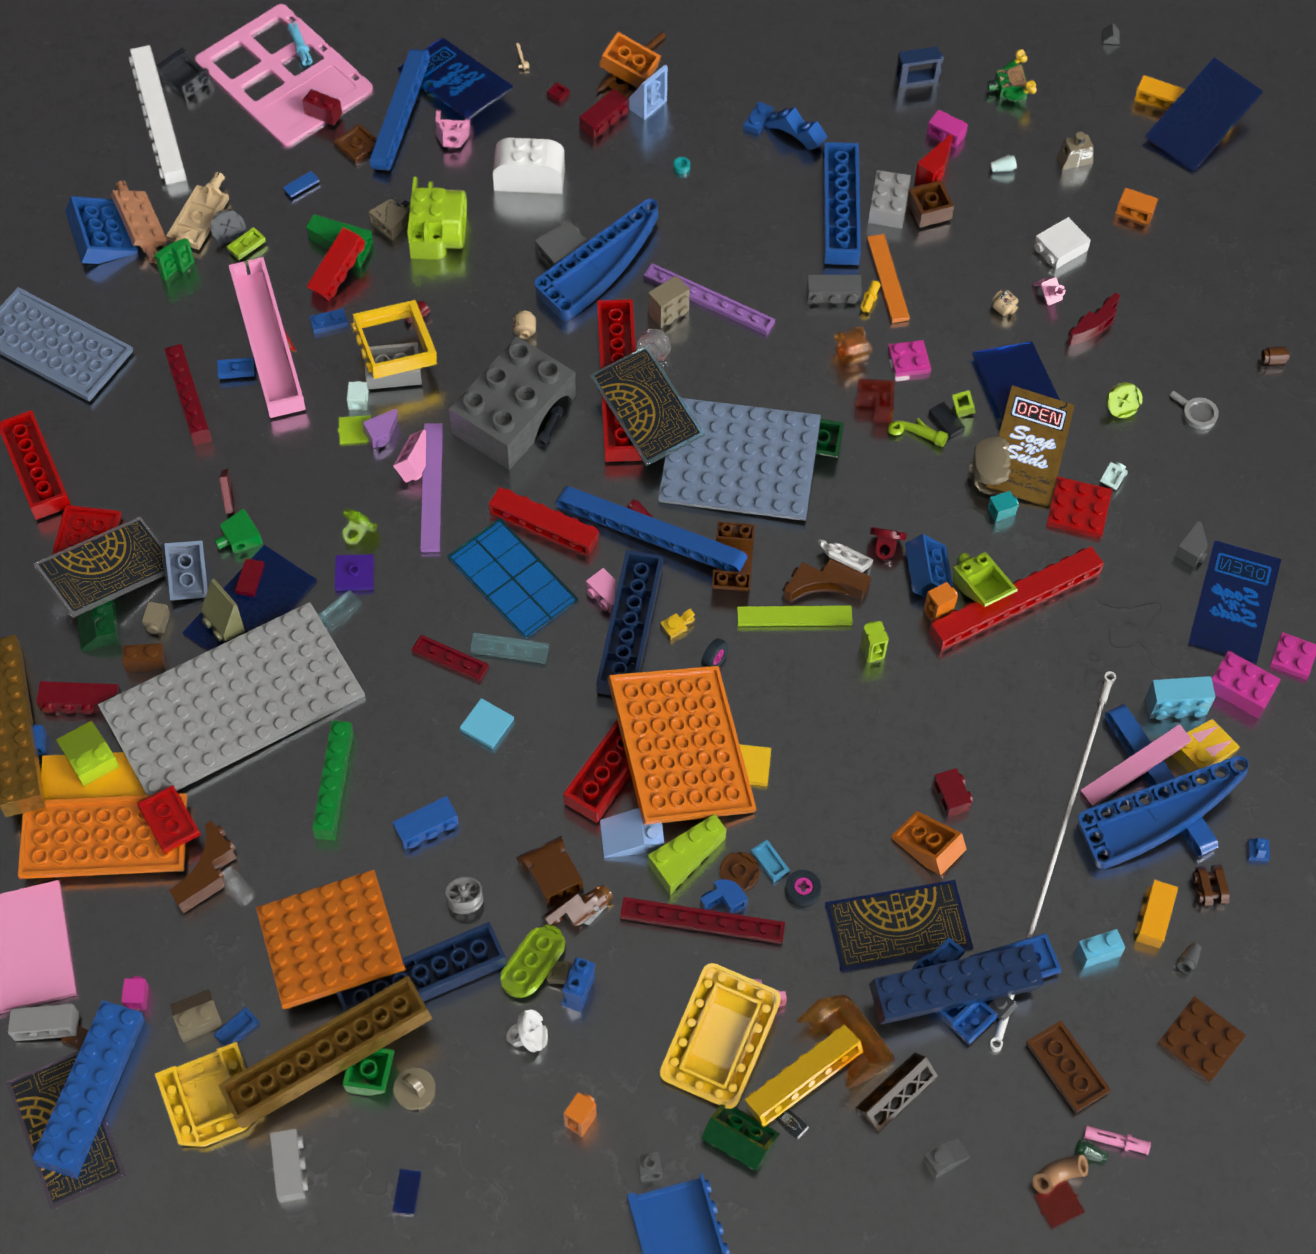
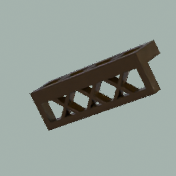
[855,1052,938,1132]

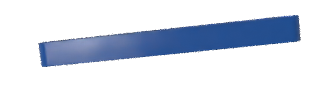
[555,486,748,572]

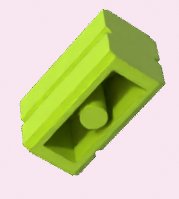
[860,621,889,663]

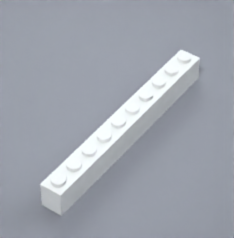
[129,45,187,185]

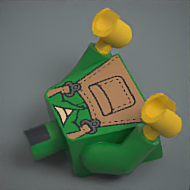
[987,49,1037,102]

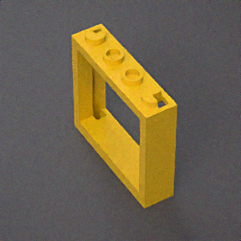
[351,300,437,379]

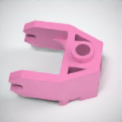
[435,110,470,148]

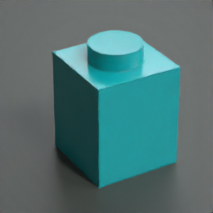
[987,491,1019,522]

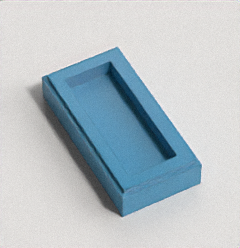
[750,840,790,883]

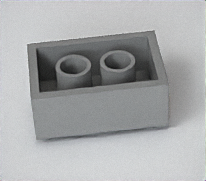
[868,170,911,228]
[364,342,422,389]

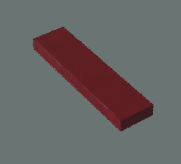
[411,634,489,682]

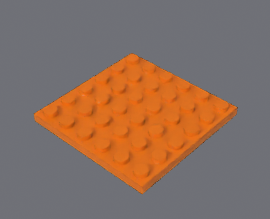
[256,870,405,1010]

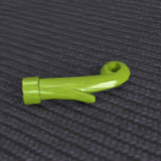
[888,418,948,447]

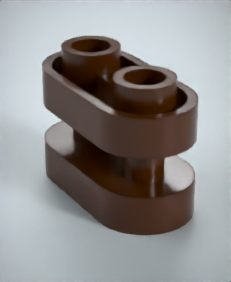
[1192,864,1229,906]

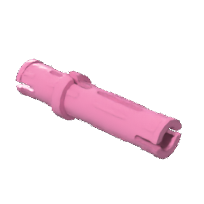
[1084,1125,1151,1155]

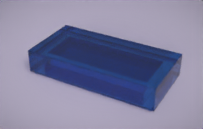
[392,1169,422,1216]

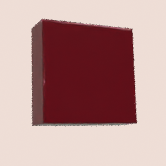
[546,82,570,104]

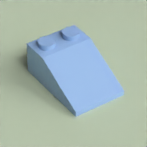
[629,65,668,120]
[600,808,664,858]

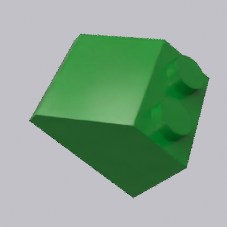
[343,1048,395,1096]

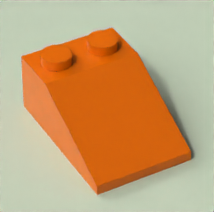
[891,811,967,875]

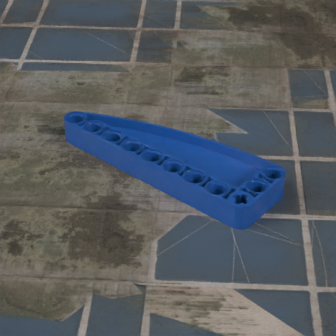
[535,199,658,321]
[1078,756,1249,869]

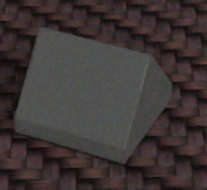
[1102,23,1120,44]

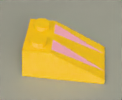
[1172,719,1240,781]

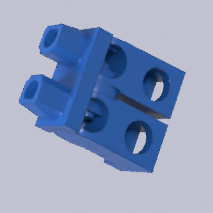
[562,957,595,1012]

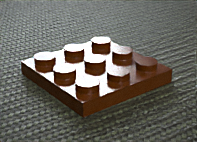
[1157,996,1246,1084]

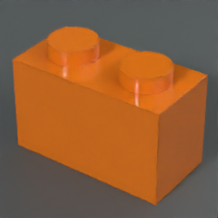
[1116,188,1158,224]
[923,582,958,622]
[563,1092,597,1137]

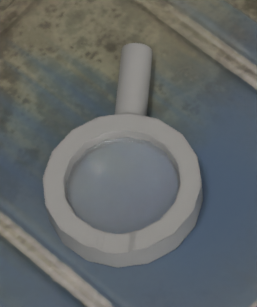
[1170,391,1219,430]

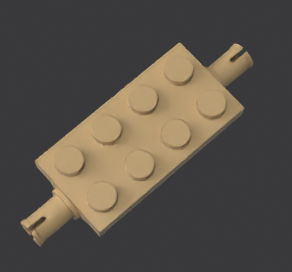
[166,172,229,250]

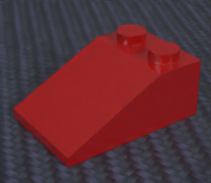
[914,134,953,187]

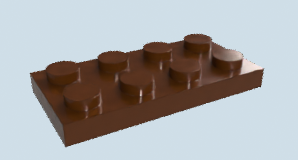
[1026,1020,1111,1114]

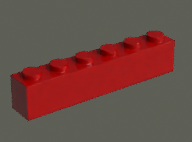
[489,487,599,557]

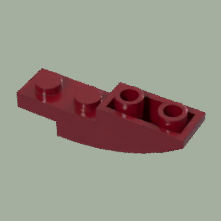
[1067,292,1121,346]

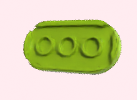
[500,925,565,998]

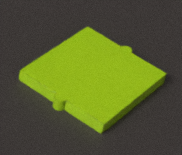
[337,415,371,444]

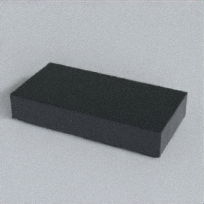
[929,402,965,438]

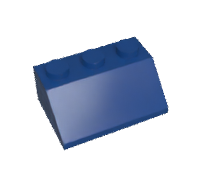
[905,534,953,598]

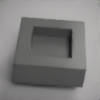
[988,996,1018,1021]

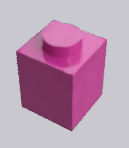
[121,976,149,1010]

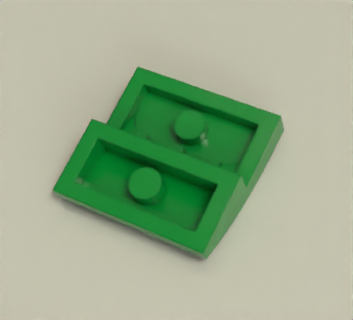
[154,238,195,280]

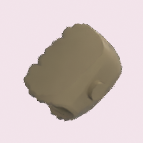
[969,437,1011,496]

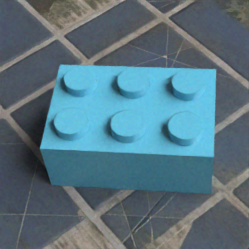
[1145,676,1215,720]

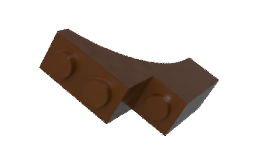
[782,558,872,603]
[169,820,237,913]

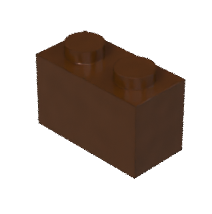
[122,643,166,673]

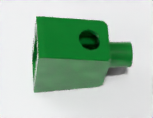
[214,509,263,554]

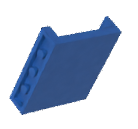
[627,1173,730,1254]

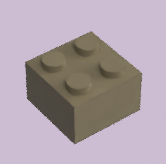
[648,275,690,328]

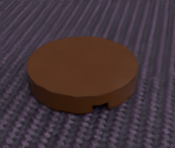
[719,852,760,891]

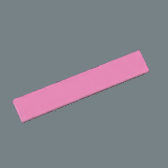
[1081,724,1192,807]

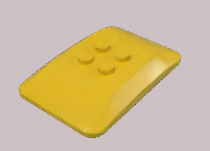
[660,963,781,1109]

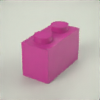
[927,110,968,148]

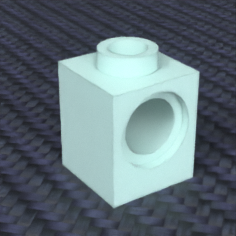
[347,381,369,411]

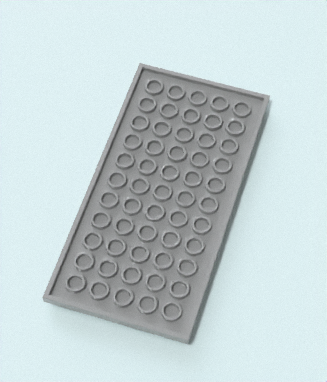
[98,602,365,795]

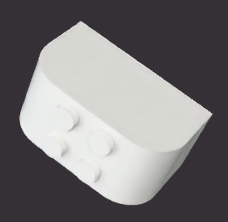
[493,138,565,194]

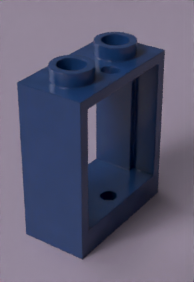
[895,46,943,88]

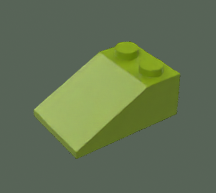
[56,720,119,786]

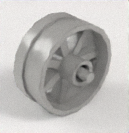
[445,877,483,914]

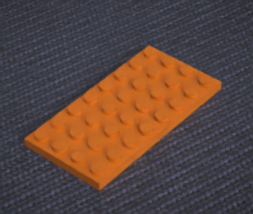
[18,793,187,879]

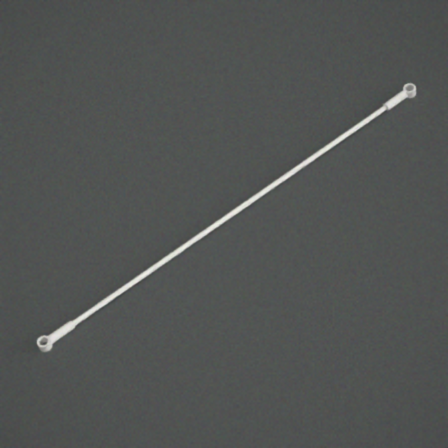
[989,671,1116,1052]

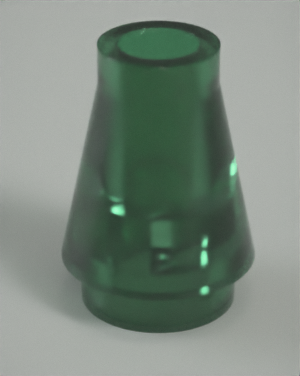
[1074,1138,1109,1164]

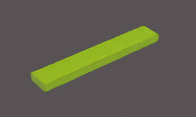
[737,606,853,627]

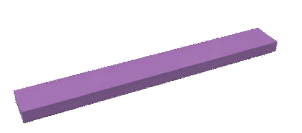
[643,263,775,335]
[421,423,443,552]

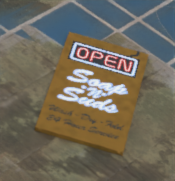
[985,385,1075,508]

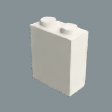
[1033,217,1091,270]

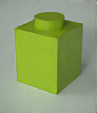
[952,390,976,418]

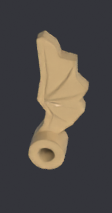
[516,43,529,70]

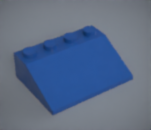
[65,196,138,264]

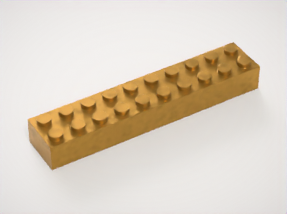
[0,635,46,817]
[218,976,432,1129]

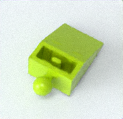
[953,552,1017,607]

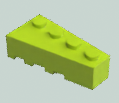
[648,814,726,896]

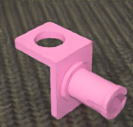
[1033,277,1065,305]

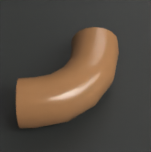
[1032,1155,1088,1194]

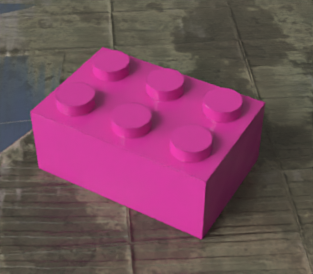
[1212,651,1281,719]

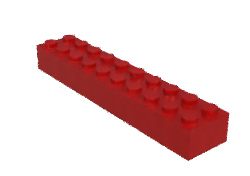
[597,299,642,462]

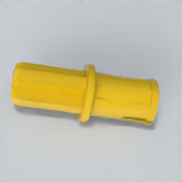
[860,280,881,313]

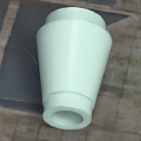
[990,155,1017,172]

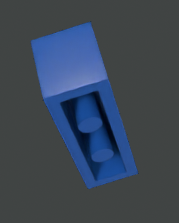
[392,796,459,850]

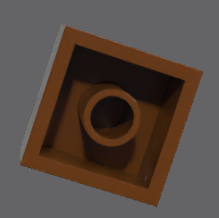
[907,180,954,228]

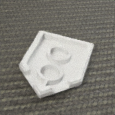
[817,540,873,573]

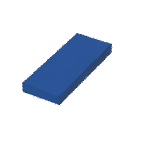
[283,171,319,198]

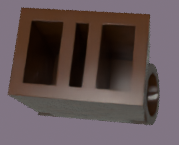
[516,836,584,910]

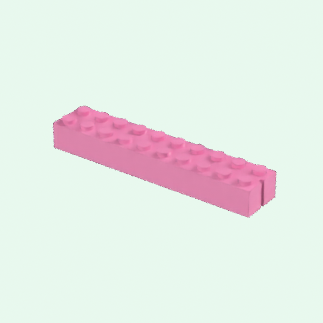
[229,257,306,418]

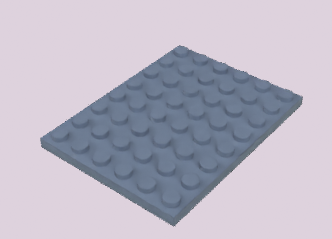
[659,398,821,521]

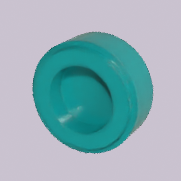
[673,157,690,174]

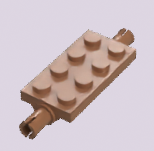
[111,181,168,263]

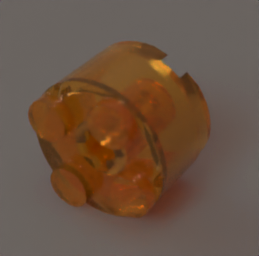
[834,326,872,368]

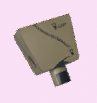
[368,199,410,240]

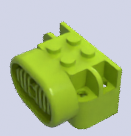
[407,177,467,260]

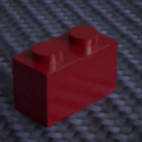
[302,89,342,125]
[933,768,973,817]

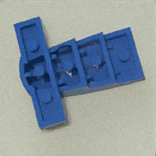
[911,938,998,1045]

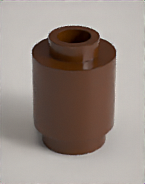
[1261,346,1290,365]

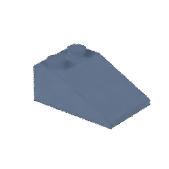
[161,541,208,601]

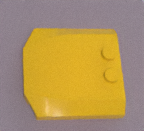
[155,1042,251,1147]

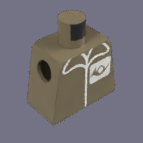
[1057,132,1093,170]

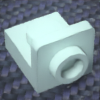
[1100,462,1128,491]

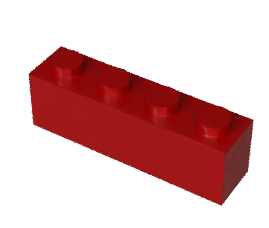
[306,227,366,302]

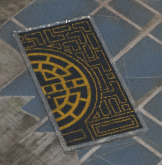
[33,517,165,618]

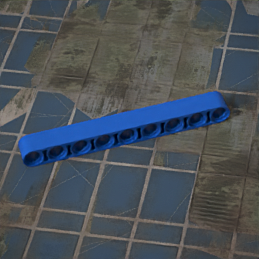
[370,49,430,170]
[1105,704,1218,857]

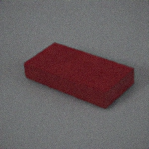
[235,558,265,597]

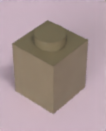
[142,602,170,634]

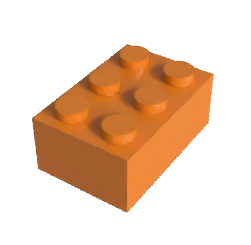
[599,32,661,88]

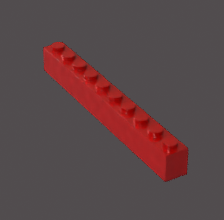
[929,546,1104,650]

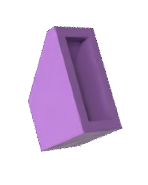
[363,409,398,449]

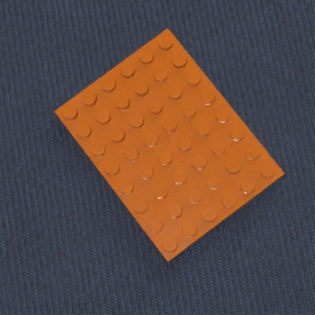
[607,666,757,825]

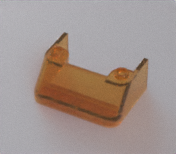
[797,994,895,1088]

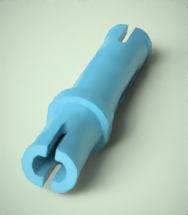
[287,22,313,66]

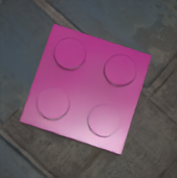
[888,340,931,377]
[1270,632,1316,680]

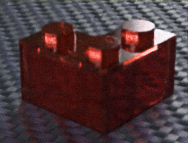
[856,378,894,423]

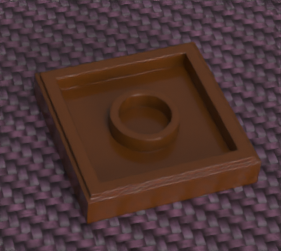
[333,124,377,164]

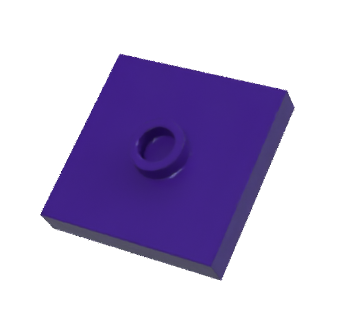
[335,554,374,591]

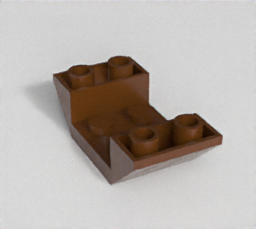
[712,521,755,591]

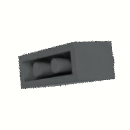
[807,275,862,303]

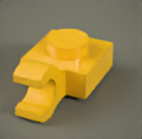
[660,609,695,640]

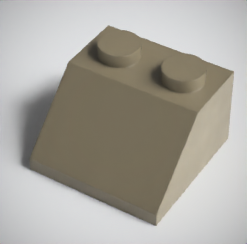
[170,989,223,1043]

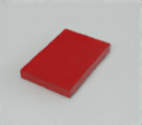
[137,785,201,854]

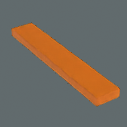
[867,234,910,323]

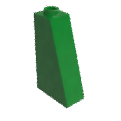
[306,214,373,268]

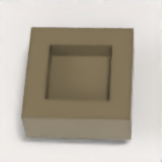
[547,961,572,984]

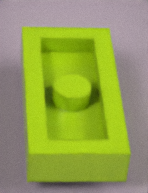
[227,227,266,260]

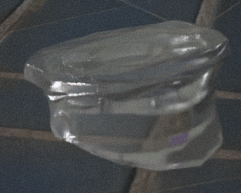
[637,329,671,361]

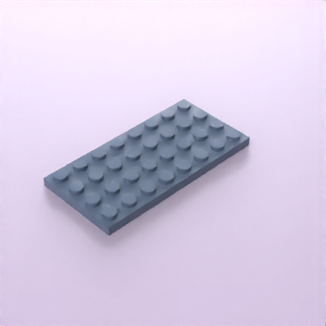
[0,287,133,402]

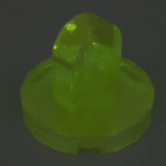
[342,508,378,544]

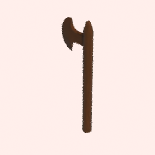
[596,32,666,95]

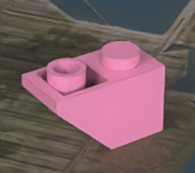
[586,568,616,615]

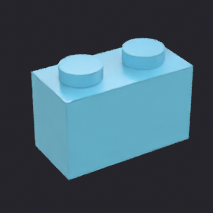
[1075,929,1125,968]

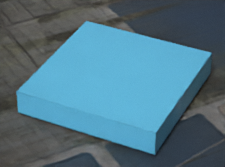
[460,698,514,750]

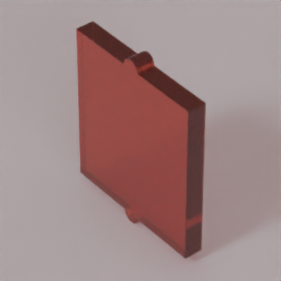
[1034,1180,1085,1229]

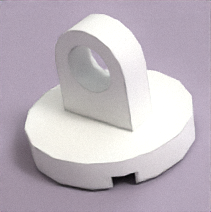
[506,1009,548,1052]

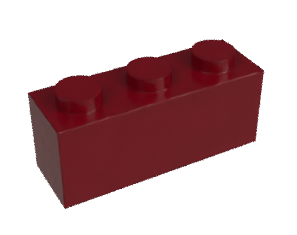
[579,89,629,138]

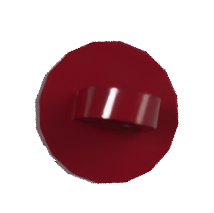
[870,527,907,559]

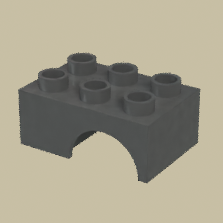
[449,336,576,470]

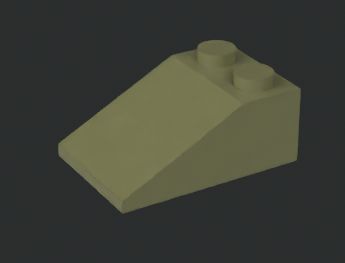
[201,579,245,643]

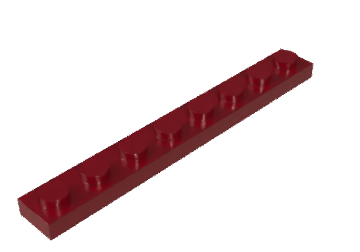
[620,897,785,944]

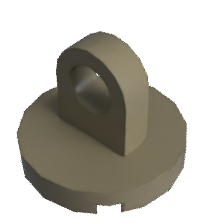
[393,1068,436,1111]

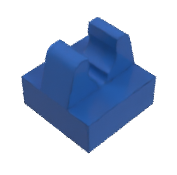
[1247,838,1270,861]

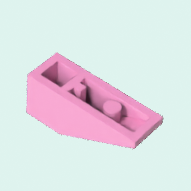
[393,429,426,482]

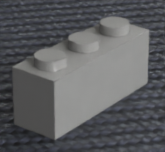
[8,1003,79,1041]
[270,1129,309,1202]

